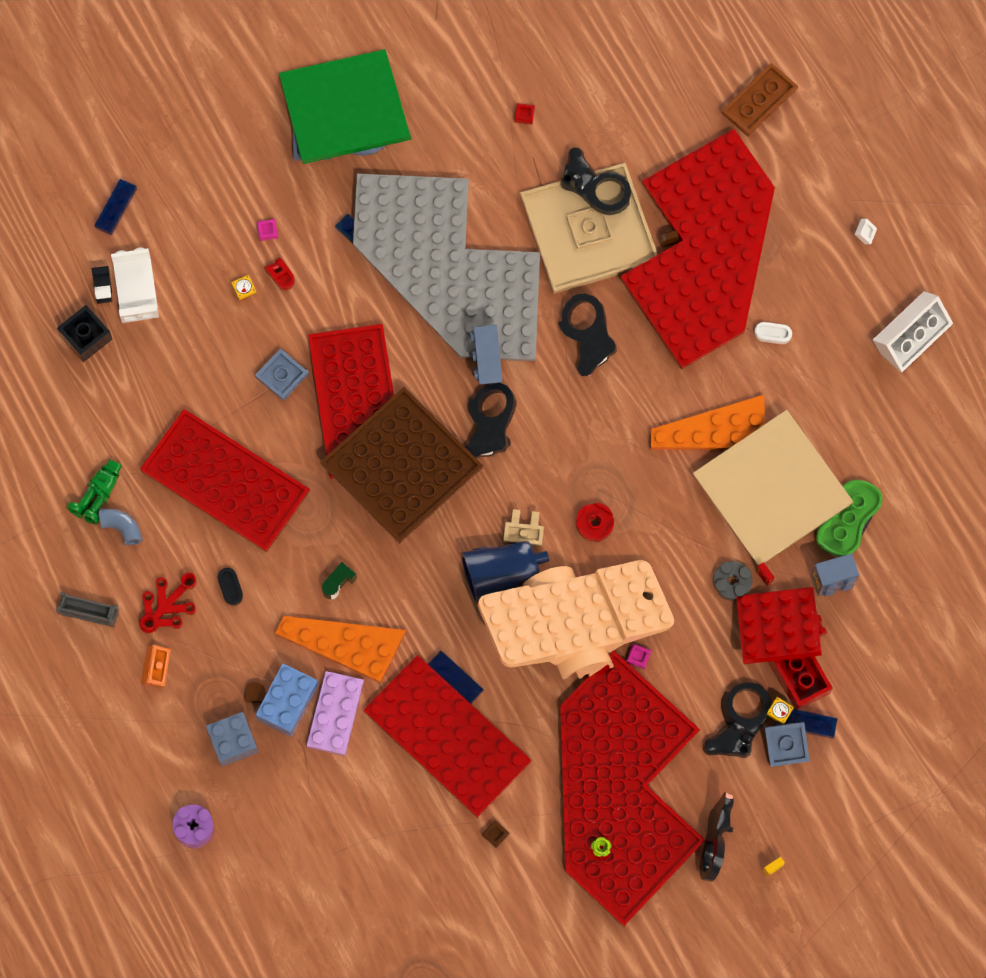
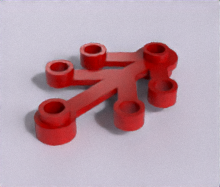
[139,573,197,634]

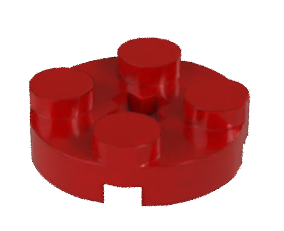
[576,503,614,542]

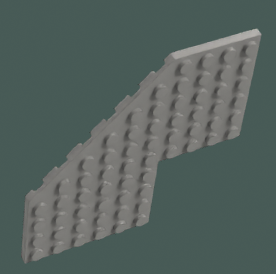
[353,174,540,362]

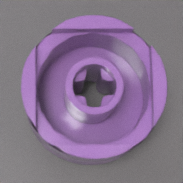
[173,805,215,849]

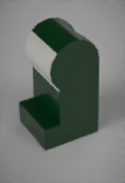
[322,562,357,600]

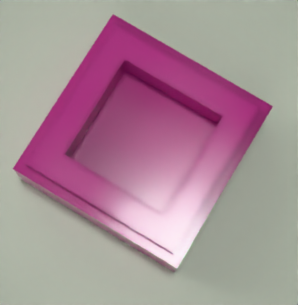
[257,219,278,241]
[627,644,651,670]

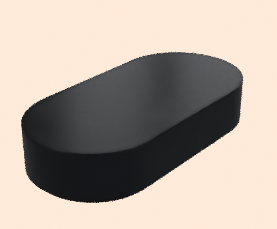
[217,568,243,606]

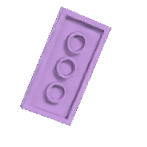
[307,671,364,756]

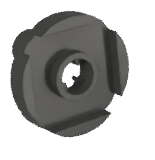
[713,561,752,601]

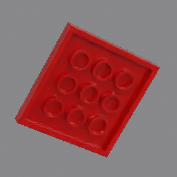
[736,587,822,665]

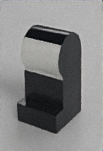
[91,266,113,304]

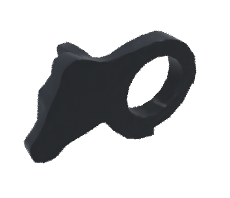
[560,147,631,215]
[703,682,771,758]

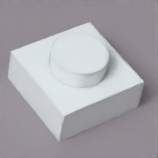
[855,219,877,244]

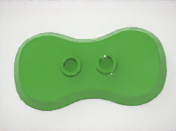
[816,480,882,556]

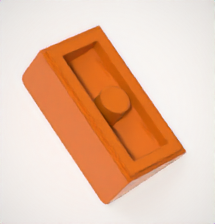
[141,645,171,687]

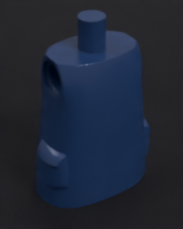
[461,541,549,605]

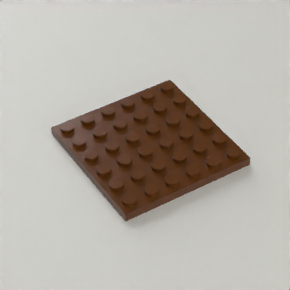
[320,387,483,544]

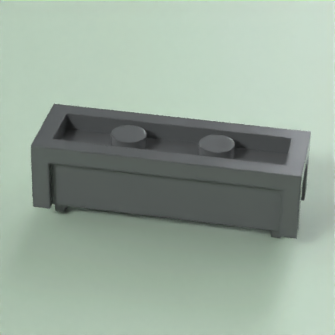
[56,592,119,627]

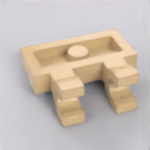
[503,509,544,547]

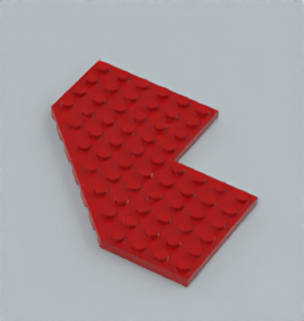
[620,129,775,370]
[560,651,705,927]

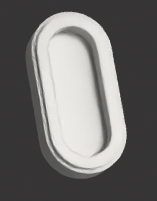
[754,322,792,344]

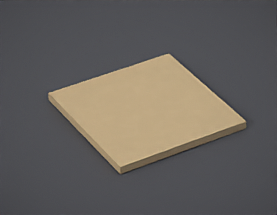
[520,163,658,294]
[693,410,854,566]

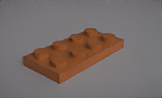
[721,63,798,137]

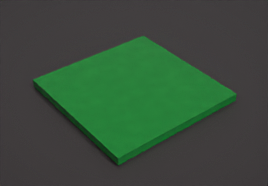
[279,49,411,164]

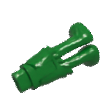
[66,459,122,525]

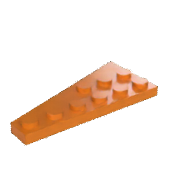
[650,395,765,450]
[275,616,406,683]

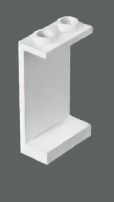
[111,248,159,323]

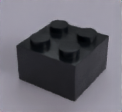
[57,305,113,362]

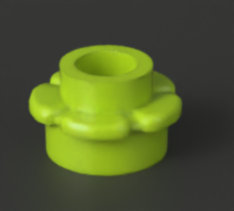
[591,837,611,857]

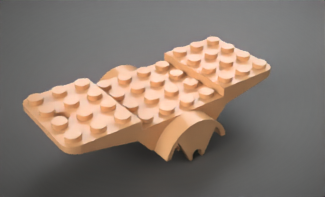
[478,560,674,679]

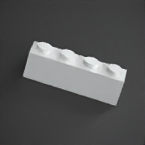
[873,291,953,372]

